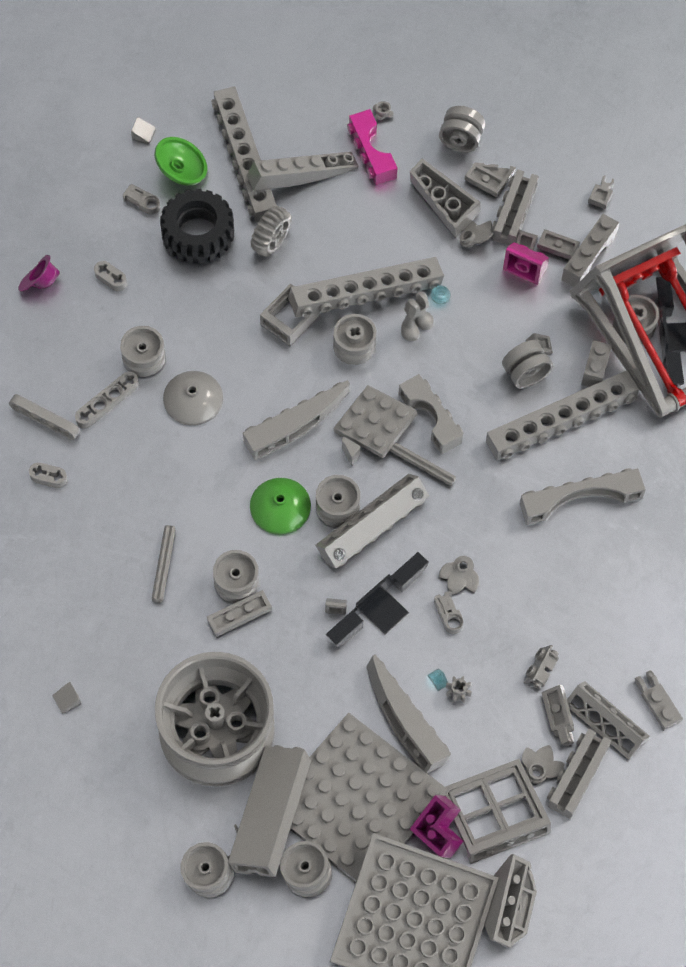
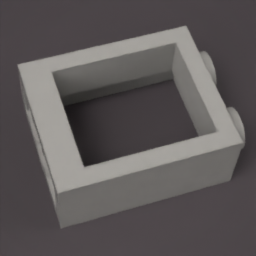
[260,283,320,346]

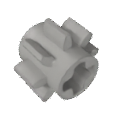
[446,676,472,703]

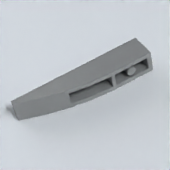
[247,152,359,191]
[243,380,350,460]
[366,654,451,773]

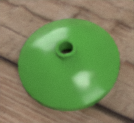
[154,137,207,186]
[250,478,311,535]

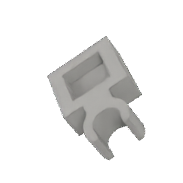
[588,176,614,209]

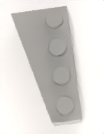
[410,158,480,238]

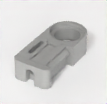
[123,184,160,215]
[434,591,463,634]

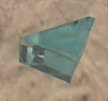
[427,669,448,691]

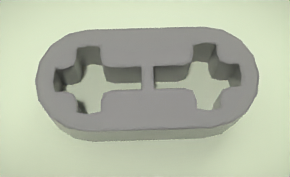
[94,261,127,291]
[29,463,67,488]

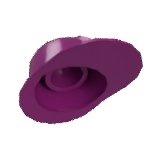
[18,255,60,292]

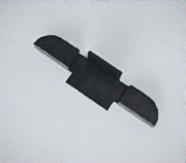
[656,277,686,385]
[325,552,429,647]

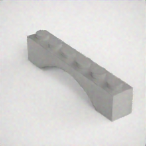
[520,468,646,525]

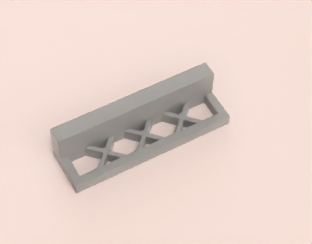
[567,681,650,760]

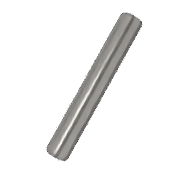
[389,443,456,486]
[152,525,176,603]

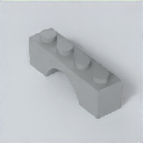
[561,214,619,287]
[398,374,464,455]

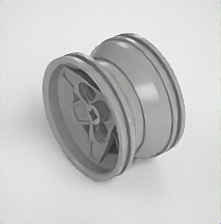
[155,652,275,787]

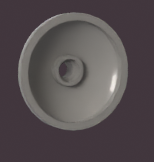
[163,371,223,425]

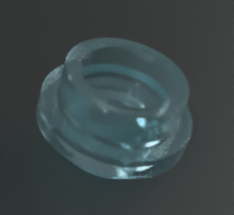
[431,285,451,304]

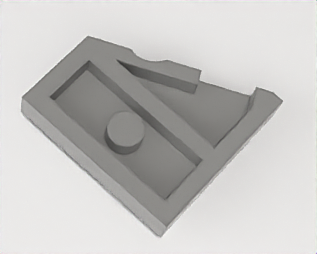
[464,163,516,197]

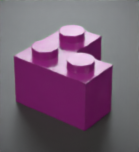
[410,795,464,858]

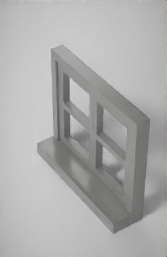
[445,759,551,864]

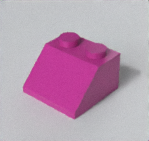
[503,242,549,285]

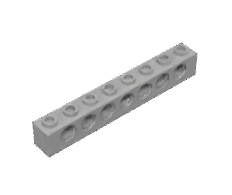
[211,86,277,223]
[288,257,444,318]
[486,370,639,460]

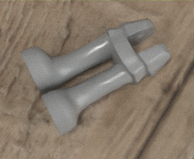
[401,291,434,341]

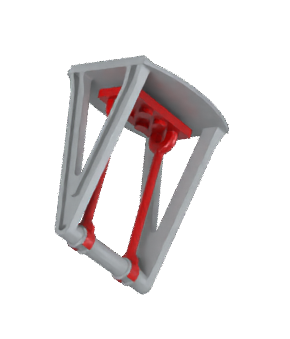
[569,224,686,417]

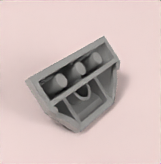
[484,854,537,947]

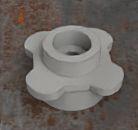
[373,101,394,120]

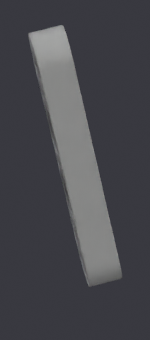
[75,372,139,428]
[9,394,80,440]

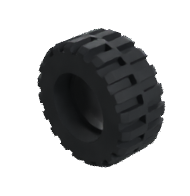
[160,189,234,264]

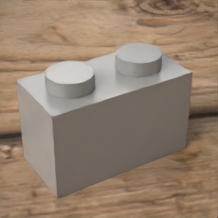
[581,340,612,387]

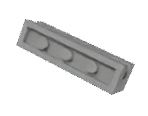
[491,169,539,245]
[547,728,612,819]

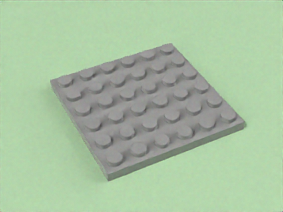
[290,712,449,882]
[330,833,499,967]

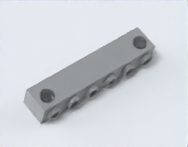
[315,474,429,568]

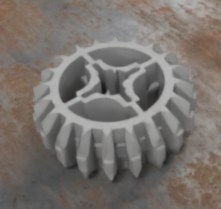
[251,205,292,257]

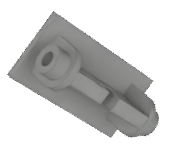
[524,645,559,689]

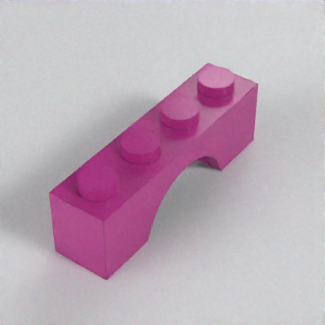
[347,109,398,185]

